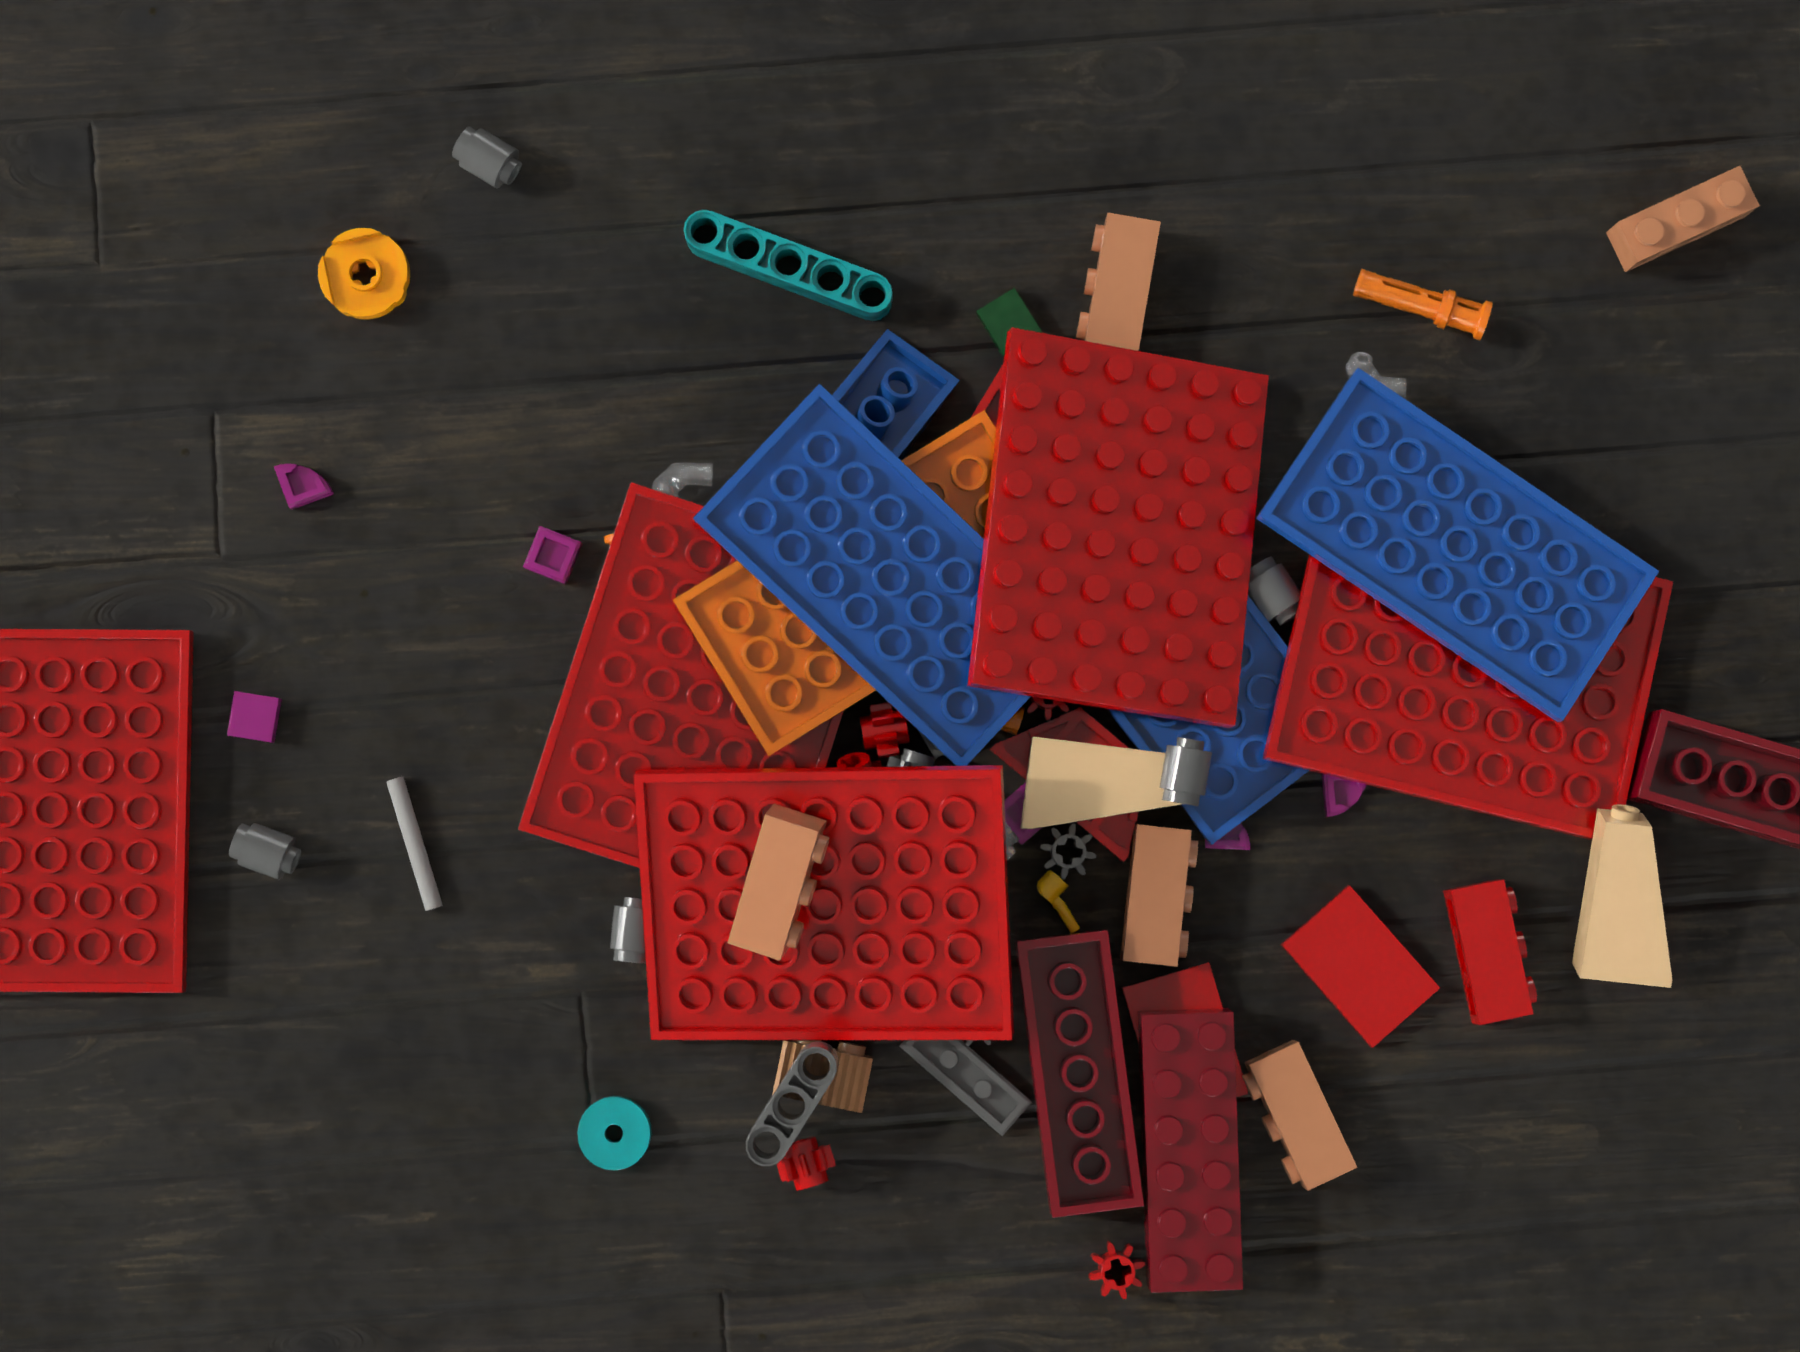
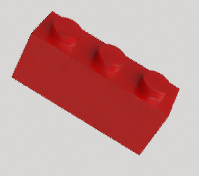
[1443,879,1537,1025]

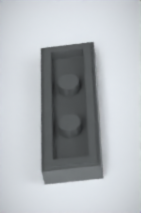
[899,1040,1032,1136]

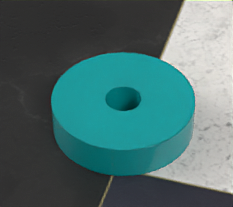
[577,1096,652,1170]

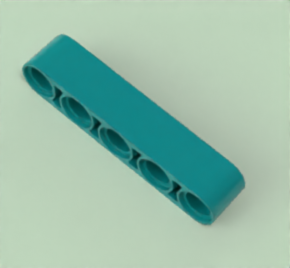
[684,210,893,321]

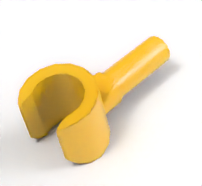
[1037,870,1080,933]

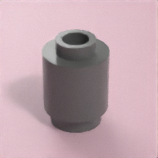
[452,126,522,189]
[1248,556,1301,626]
[1159,737,1212,806]
[229,823,301,880]
[610,897,646,964]

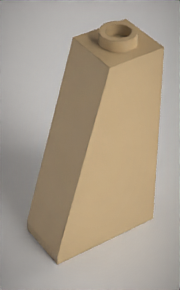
[1020,737,1182,829]
[1572,804,1672,988]

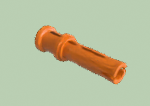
[1353,268,1493,340]

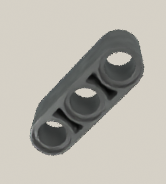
[746,1041,839,1166]

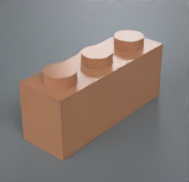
[1606,166,1760,272]
[1076,213,1161,351]
[728,804,830,961]
[1120,824,1198,967]
[1242,1040,1358,1191]

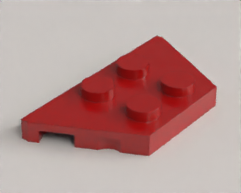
[990,707,1139,862]

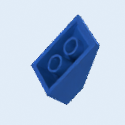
[832,329,960,460]

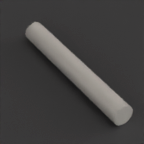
[386,777,443,911]

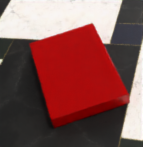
[1281,885,1440,1048]
[1121,962,1248,1097]

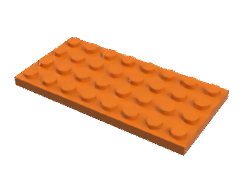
[673,410,996,756]

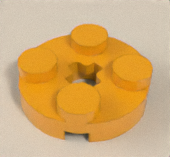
[318,228,410,320]

